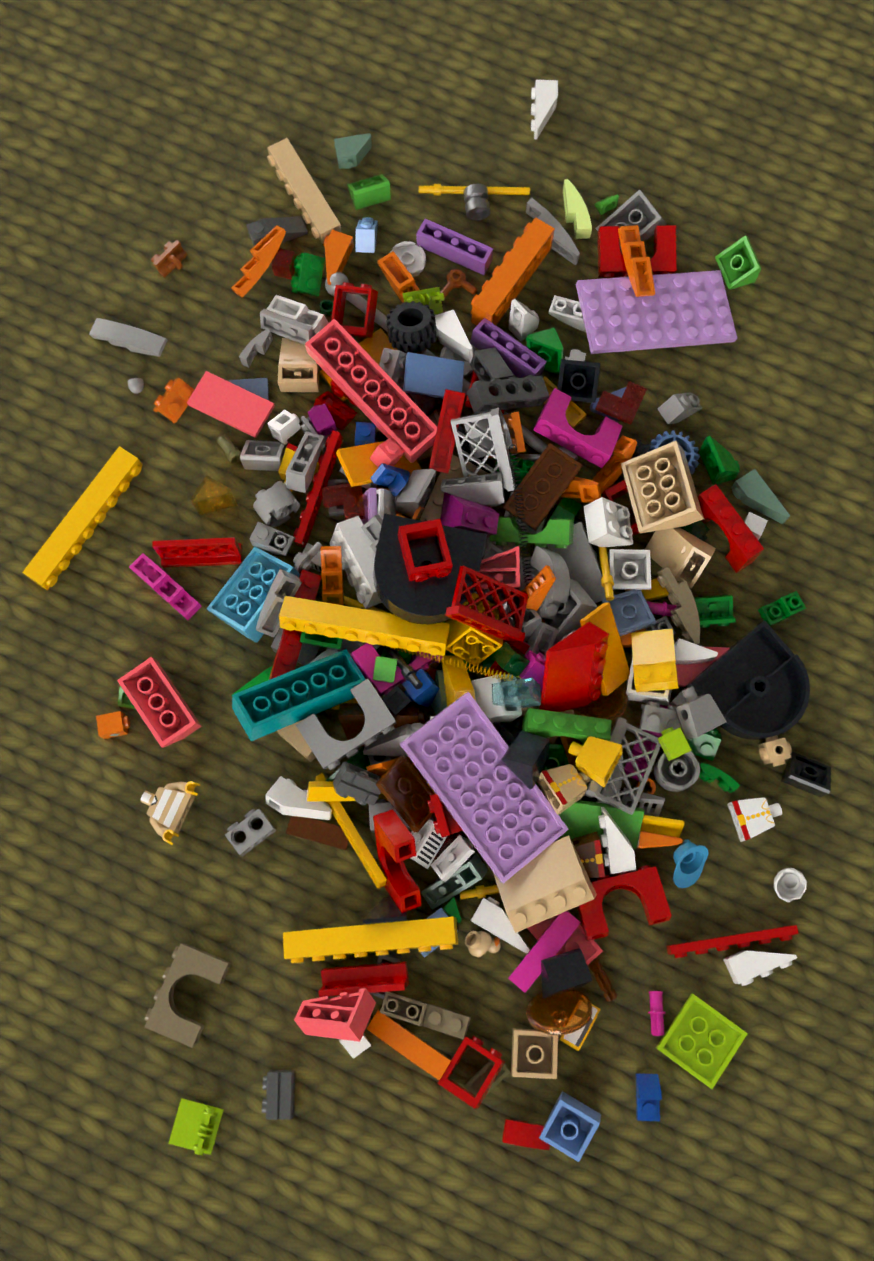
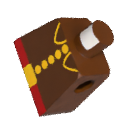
[571,831,605,878]

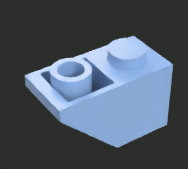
[356,217,378,253]

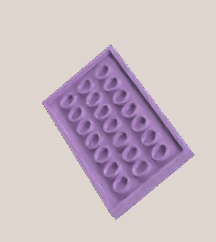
[576,270,737,354]
[400,692,569,883]

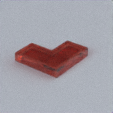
[595,382,647,425]
[322,483,366,520]

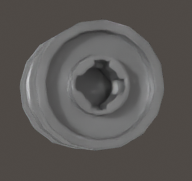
[464,184,490,221]

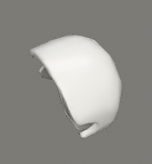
[774,868,807,902]

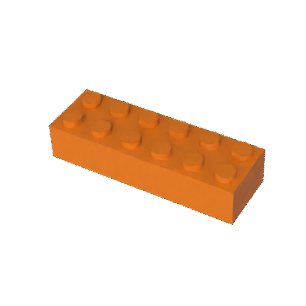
[471,217,555,326]

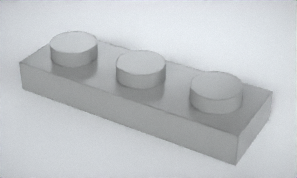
[260,309,313,345]

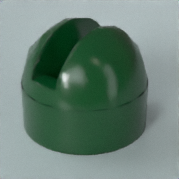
[319,300,333,317]

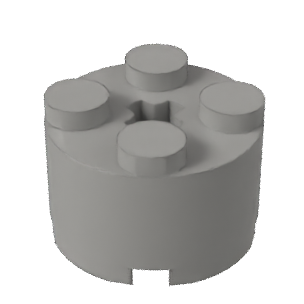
[253,481,300,528]
[654,751,700,792]

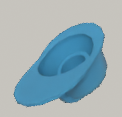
[673,839,709,888]

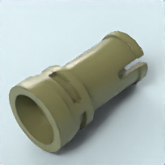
[217,434,241,464]

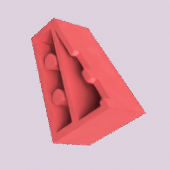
[474,546,521,591]
[294,988,376,1042]

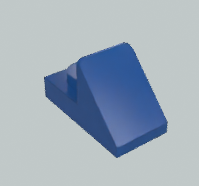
[370,463,410,497]
[636,1073,662,1121]

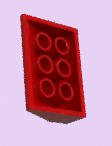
[540,622,609,712]

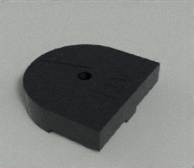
[373,513,486,624]
[686,620,810,740]

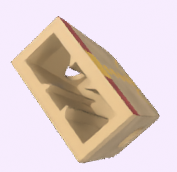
[537,764,591,815]

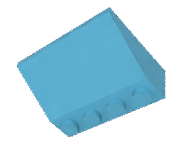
[207,546,300,643]

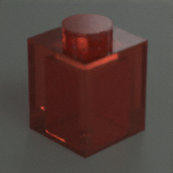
[271,248,296,279]

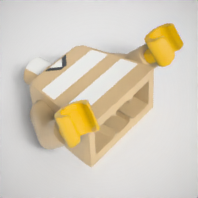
[140,781,200,845]

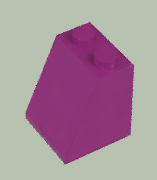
[440,492,499,536]

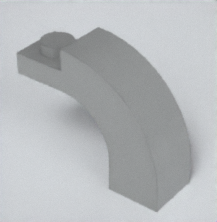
[529,546,570,620]

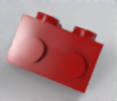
[427,793,463,838]

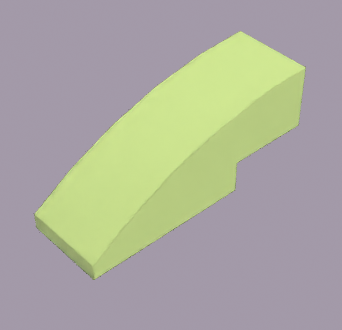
[563,179,592,239]

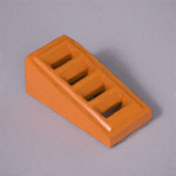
[519,565,556,611]
[636,831,683,849]

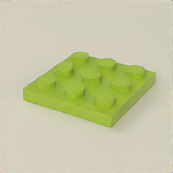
[656,993,748,1089]

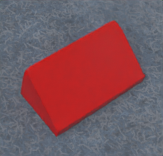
[313,391,357,430]

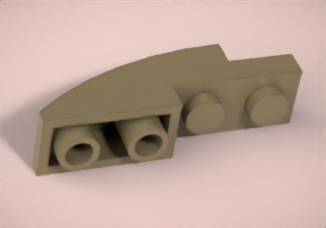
[657,567,700,645]
[380,992,471,1039]

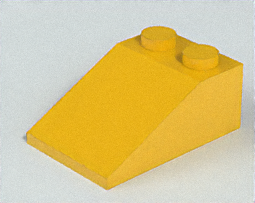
[631,629,679,692]

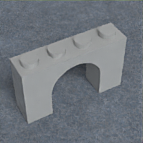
[296,679,396,770]

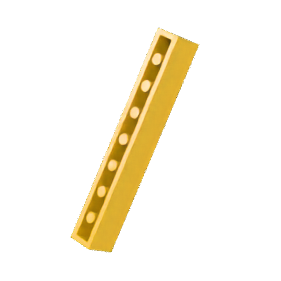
[22,446,143,591]
[279,596,450,656]
[283,917,459,963]

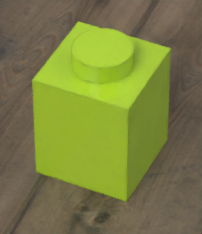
[657,727,692,761]

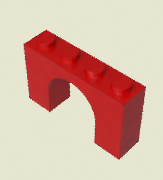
[597,225,677,279]
[698,484,764,573]
[373,809,421,913]
[577,865,672,941]

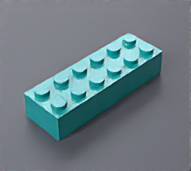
[232,649,366,741]

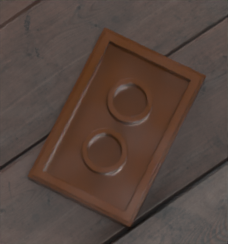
[375,755,434,833]

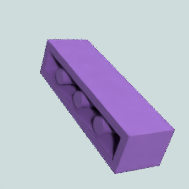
[417,219,493,275]
[470,318,547,378]

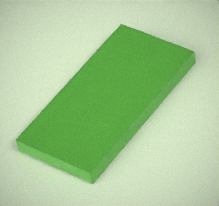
[557,800,644,849]

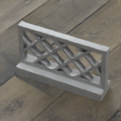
[451,408,516,492]
[584,717,661,815]

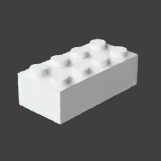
[330,516,382,609]

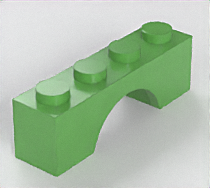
[490,516,574,548]
[522,708,611,745]

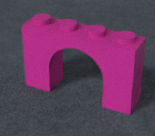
[533,388,623,468]
[351,643,447,697]

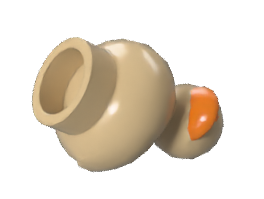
[465,930,501,957]

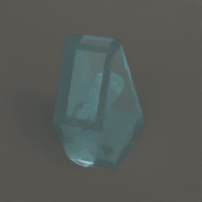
[492,678,541,708]

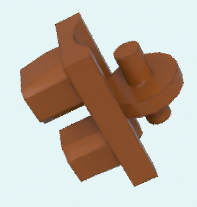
[151,240,188,278]

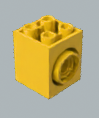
[445,592,503,666]

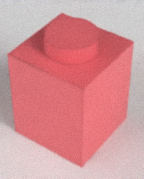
[370,437,405,468]

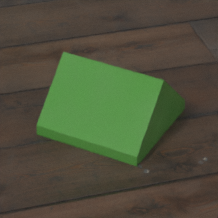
[347,174,391,210]
[715,235,762,290]

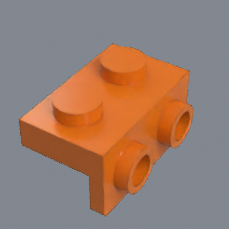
[153,377,195,423]

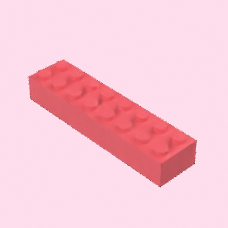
[305,319,437,464]

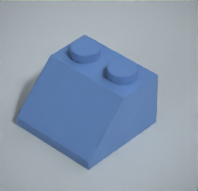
[539,1091,601,1162]

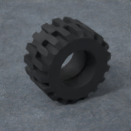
[386,301,437,353]

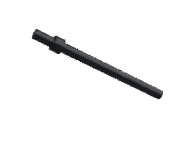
[361,608,423,690]

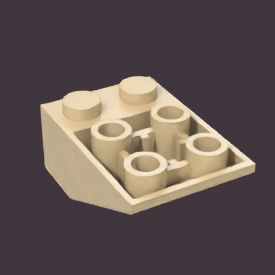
[278,338,320,392]
[645,527,716,589]

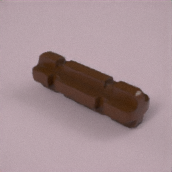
[589,959,617,1002]

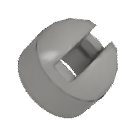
[128,378,144,394]

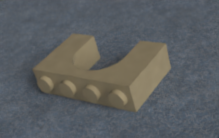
[144,943,231,1048]

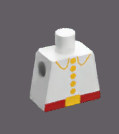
[727,797,782,842]

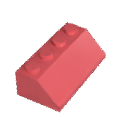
[117,657,202,748]

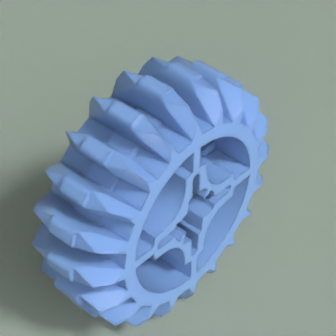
[648,430,700,474]

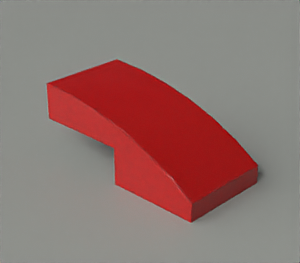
[502,1119,550,1150]

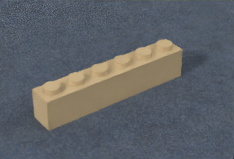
[267,138,342,244]

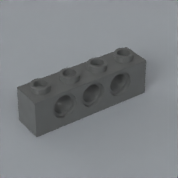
[467,375,549,414]

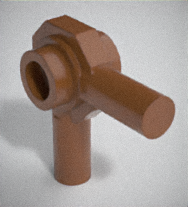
[440,269,477,299]

